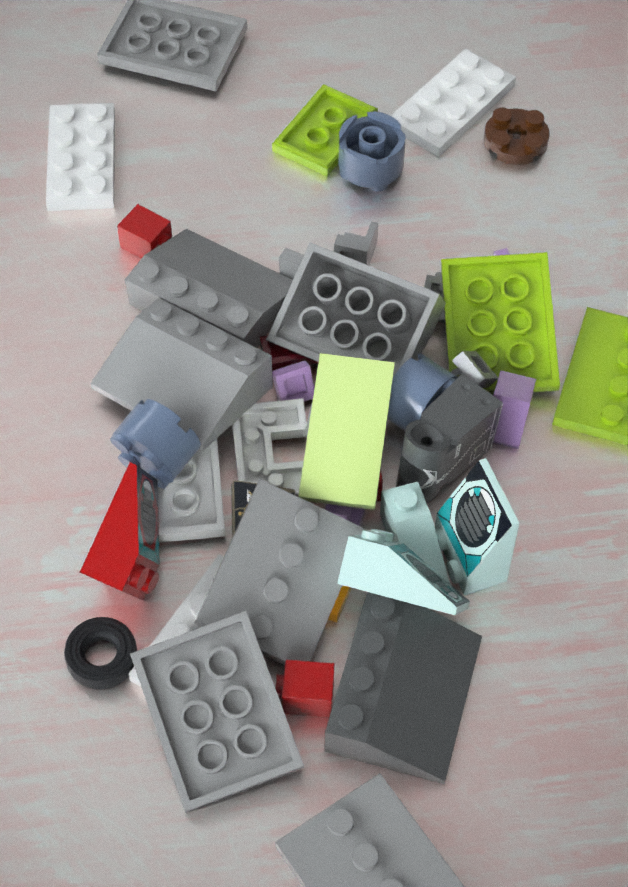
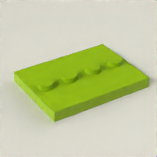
[441,252,560,395]
[552,307,628,445]

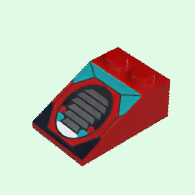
[79,462,160,601]

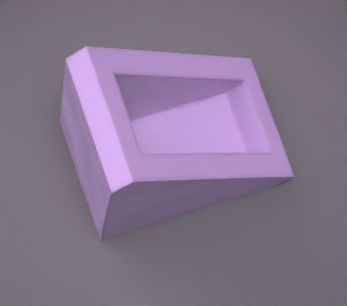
[493,371,536,449]

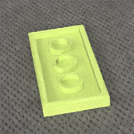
[298,353,395,510]

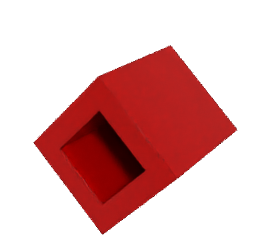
[117,204,172,259]
[275,660,335,718]

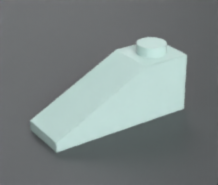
[380,482,450,583]

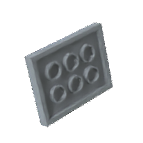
[97,0,248,91]
[194,479,366,665]
[130,611,304,813]
[275,773,464,887]

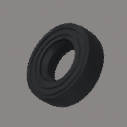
[64,617,137,689]

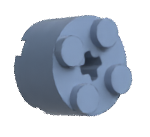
[338,112,406,192]
[387,353,458,431]
[110,399,201,489]

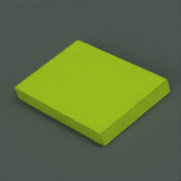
[272,84,378,177]

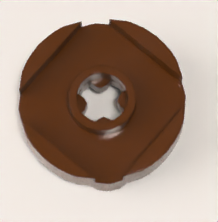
[484,107,550,165]

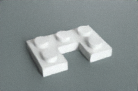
[232,399,307,497]

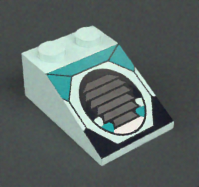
[435,458,520,596]
[337,529,470,615]

